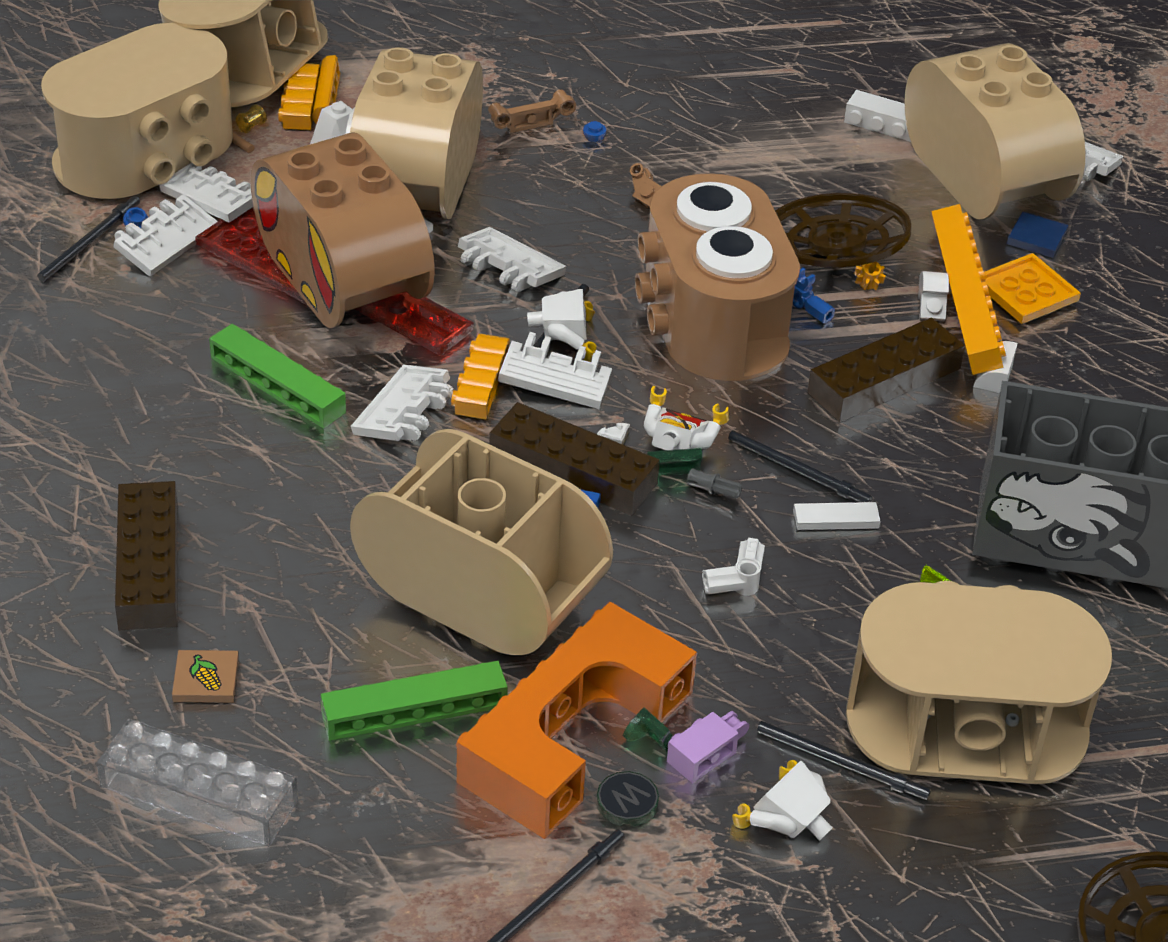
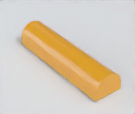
[312,55,340,124]

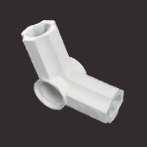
[702,538,765,596]

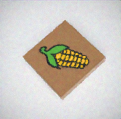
[172,650,239,703]

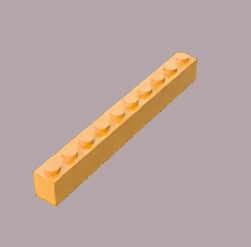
[931,204,1006,375]

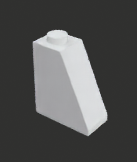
[310,101,352,144]

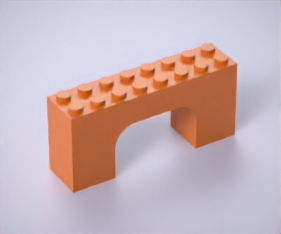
[456,602,697,839]

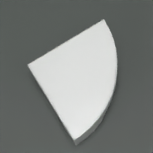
[597,423,630,444]

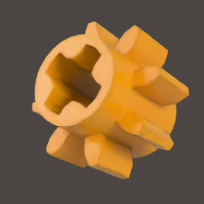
[854,261,886,290]

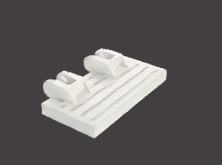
[1083,142,1124,181]
[160,163,253,222]
[114,194,219,277]
[458,227,567,292]
[498,332,612,409]
[351,365,454,441]

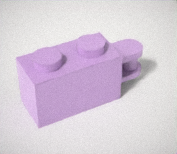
[667,711,749,784]

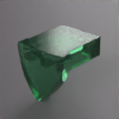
[622,707,673,752]

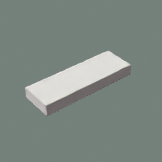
[793,502,881,530]

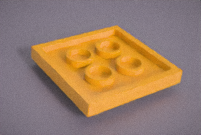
[984,253,1081,324]

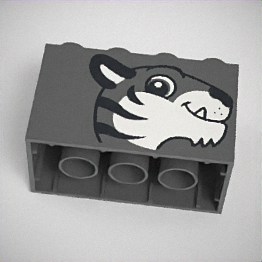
[972,380,1168,592]

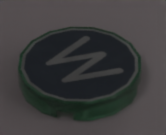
[597,771,659,827]

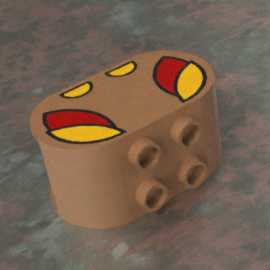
[251,132,435,328]

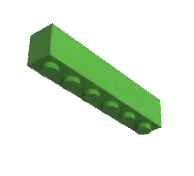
[209,324,346,429]
[321,661,508,741]

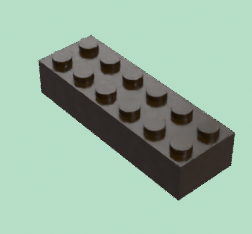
[807,317,965,423]
[489,402,660,516]
[115,481,178,631]

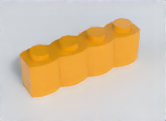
[278,63,320,130]
[451,333,510,419]

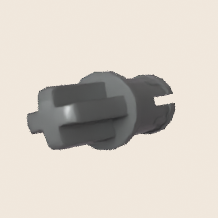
[687,468,742,499]

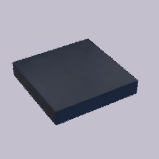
[1007,212,1069,258]

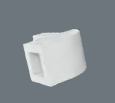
[918,271,949,321]

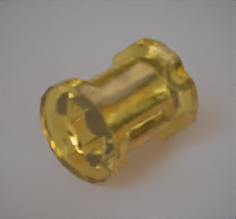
[235,104,267,133]

